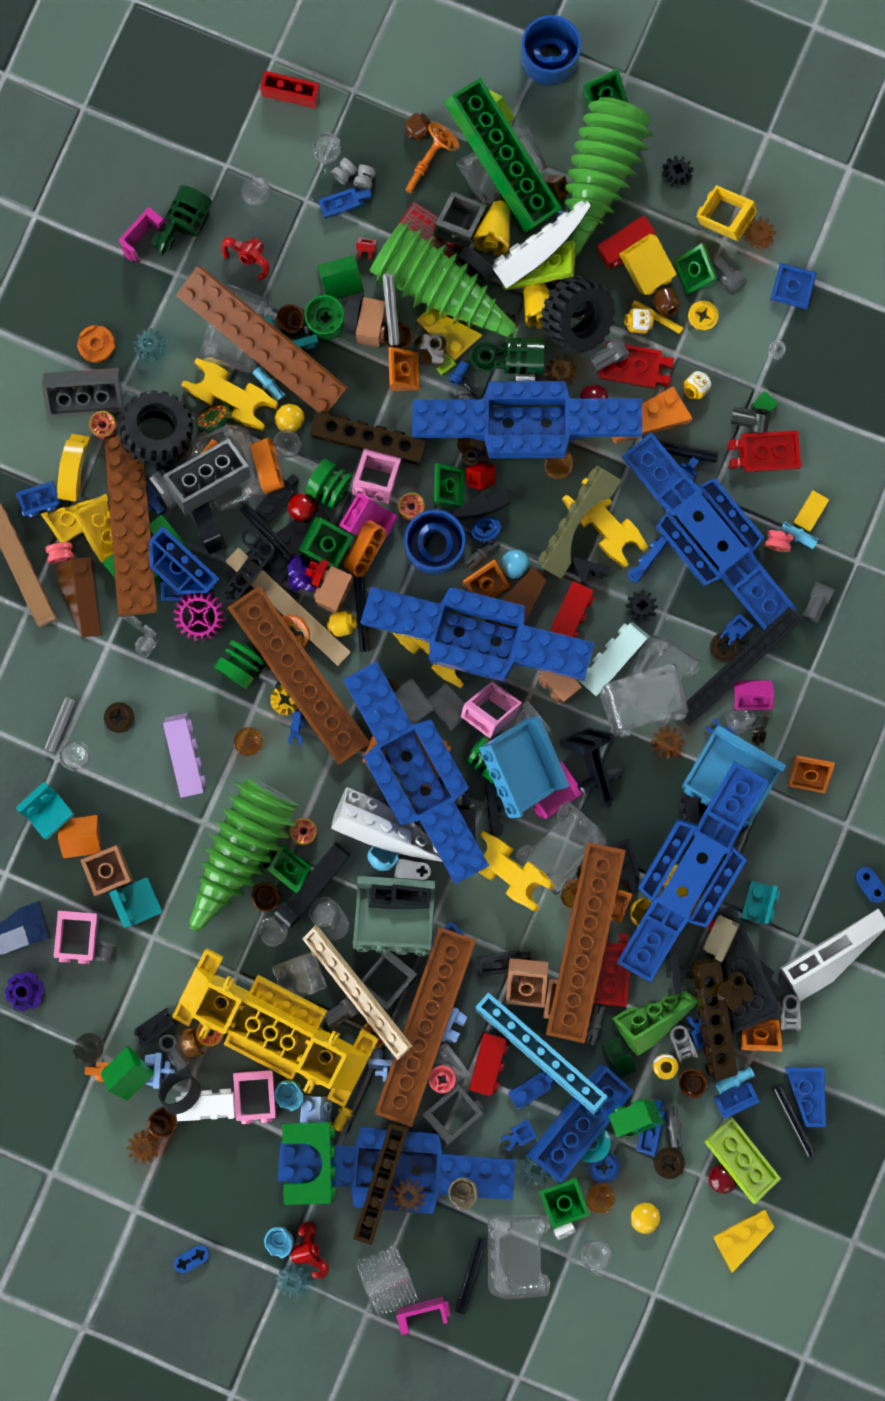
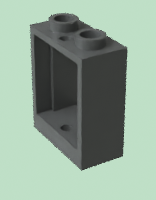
[433,192,487,248]
[361,951,417,1010]
[423,1083,484,1145]

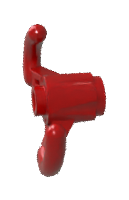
[221,237,270,281]
[290,1221,329,1280]

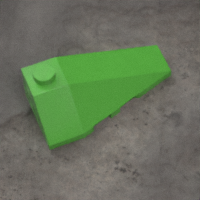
[612,990,698,1056]

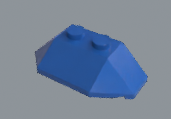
[149,526,219,594]

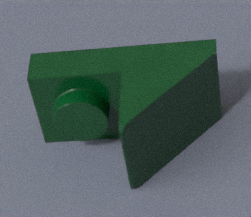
[602,1035,637,1078]

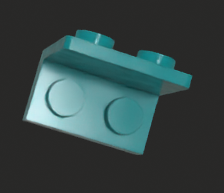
[16,782,74,840]
[109,878,162,928]
[740,881,780,924]

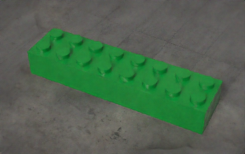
[444,77,562,232]

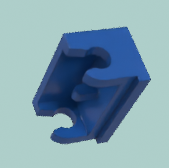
[713,1081,760,1119]

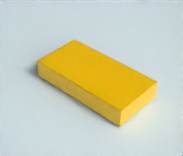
[793,490,829,533]

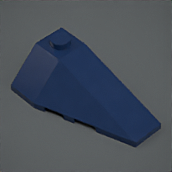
[0,901,52,956]

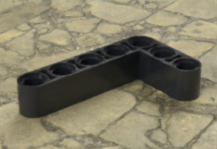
[273,843,351,929]

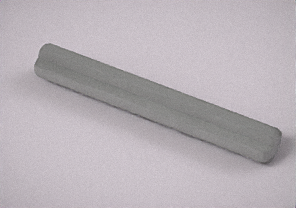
[383,273,400,346]

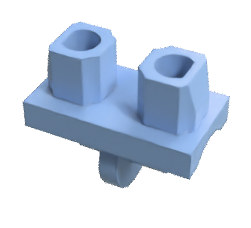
[442,1007,467,1043]
[368,1049,394,1082]
[145,1052,176,1089]

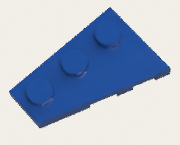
[785,1067,826,1127]

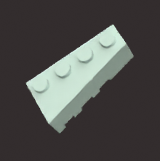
[579,622,650,696]

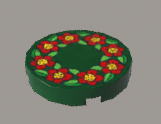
[195,403,232,433]

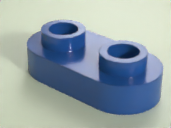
[855,867,885,903]

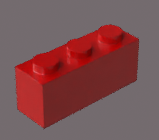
[260,70,320,109]
[596,215,657,269]
[550,581,595,638]
[469,1032,509,1096]

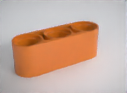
[251,437,284,494]
[343,520,387,577]

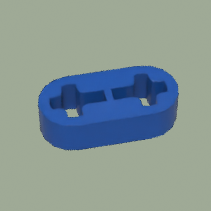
[174,1244,209,1273]

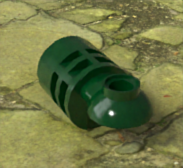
[151,185,213,257]
[470,337,544,374]

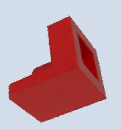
[466,462,496,490]

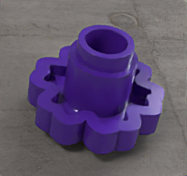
[287,556,323,592]
[5,971,45,1011]

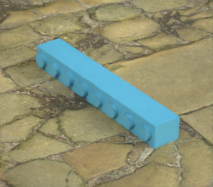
[475,993,608,1115]

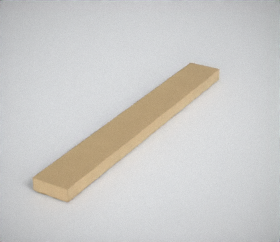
[225,548,351,666]
[303,926,412,1059]

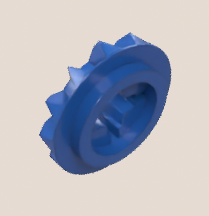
[471,516,501,543]
[588,1152,620,1183]

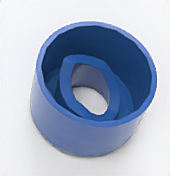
[521,15,581,85]
[404,510,465,575]

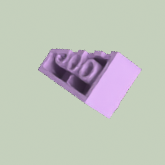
[163,713,207,798]

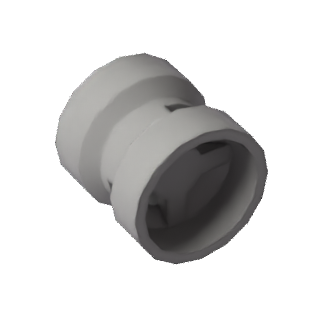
[331,158,357,185]
[353,164,377,190]

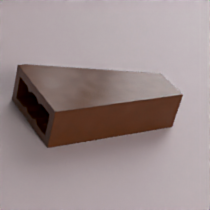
[485,568,547,629]

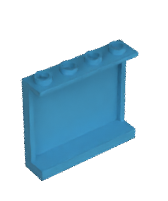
[479,716,569,818]
[681,725,786,828]

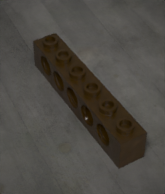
[310,411,426,466]
[691,958,738,1080]
[353,1121,409,1245]

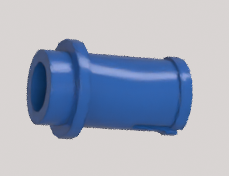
[449,360,470,386]

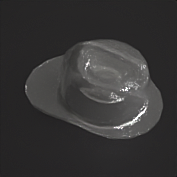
[309,897,349,940]

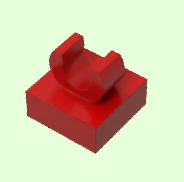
[356,238,377,260]
[305,559,329,587]

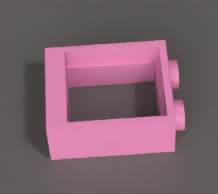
[352,448,401,504]
[460,681,522,739]
[54,911,100,964]
[233,1070,277,1124]

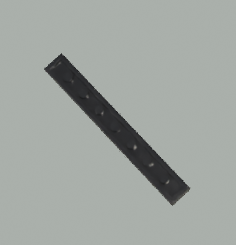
[676,607,802,725]

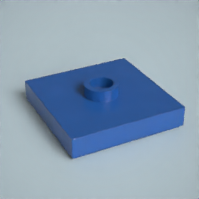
[770,263,817,310]

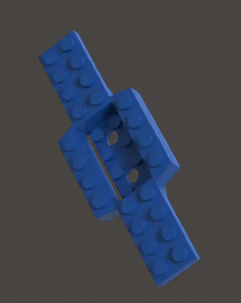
[412,381,642,458]
[621,432,797,630]
[360,587,595,682]
[343,661,489,884]
[617,761,769,983]
[278,1126,516,1214]

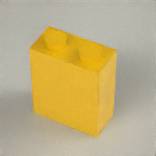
[619,234,677,295]

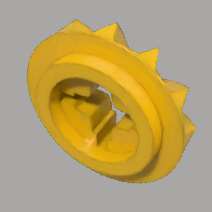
[688,301,718,331]
[270,685,298,715]

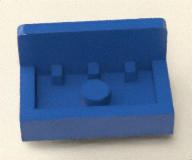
[16,480,61,517]

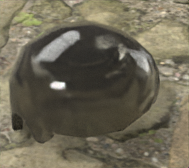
[73,1033,104,1063]

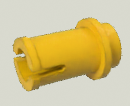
[332,1106,353,1132]

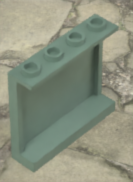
[353,876,435,956]

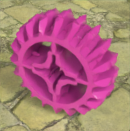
[174,592,226,641]

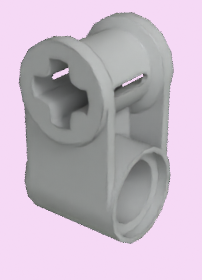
[394,859,432,880]
[779,993,801,1031]
[669,1024,698,1064]

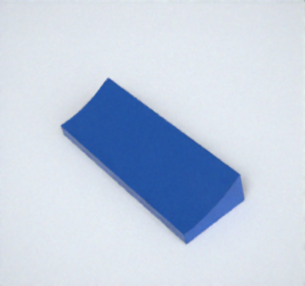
[527,1064,634,1183]

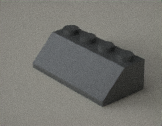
[42,368,124,418]
[163,438,251,515]

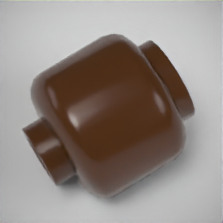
[404,112,431,141]
[653,288,681,317]

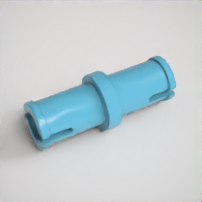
[252,366,286,402]
[780,521,819,550]
[714,1066,755,1094]

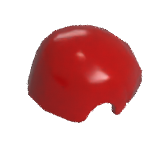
[288,493,318,522]

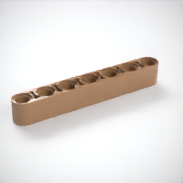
[0,503,57,628]

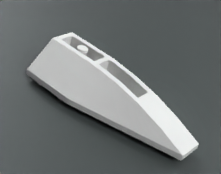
[492,200,591,288]
[331,787,442,862]
[779,909,885,1001]

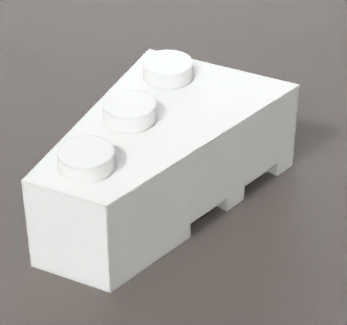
[176,1088,236,1121]

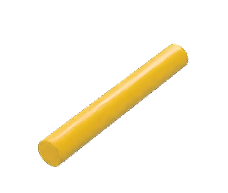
[631,300,683,334]

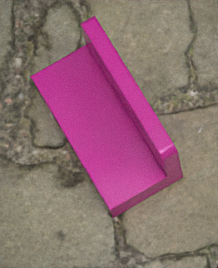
[733,680,774,710]

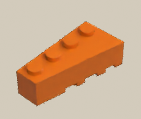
[611,386,693,444]

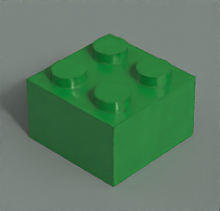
[298,517,354,568]
[609,1098,664,1138]

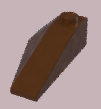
[56,557,102,638]

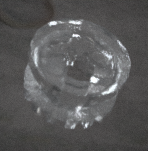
[768,340,786,359]

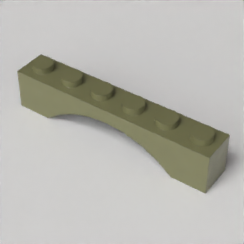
[537,466,621,579]

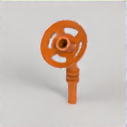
[405,122,459,193]

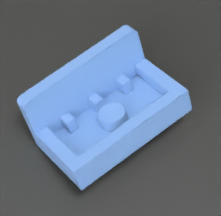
[300,1095,332,1122]

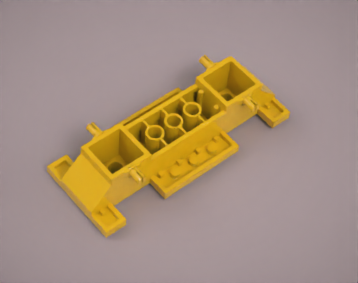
[172,948,379,1107]

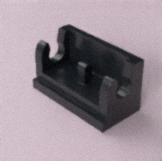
[134,1008,177,1047]

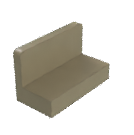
[703,915,740,962]

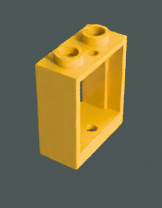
[696,185,758,242]

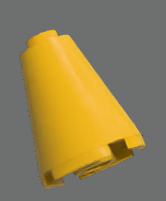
[472,200,510,256]
[523,283,550,329]

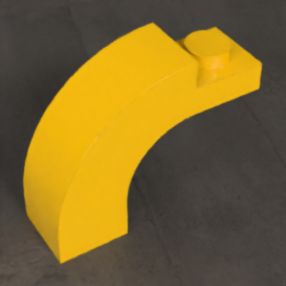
[57,434,90,502]

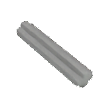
[45,697,75,752]

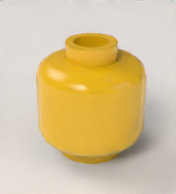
[327,610,357,637]

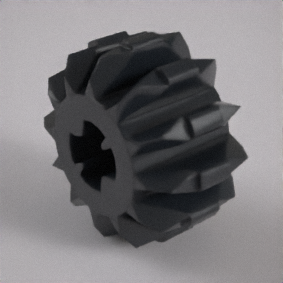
[661,155,694,189]
[625,590,658,623]

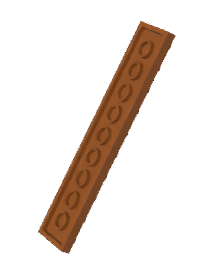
[176,265,347,413]
[104,435,158,617]
[227,586,370,765]
[546,842,626,1043]
[375,927,476,1127]

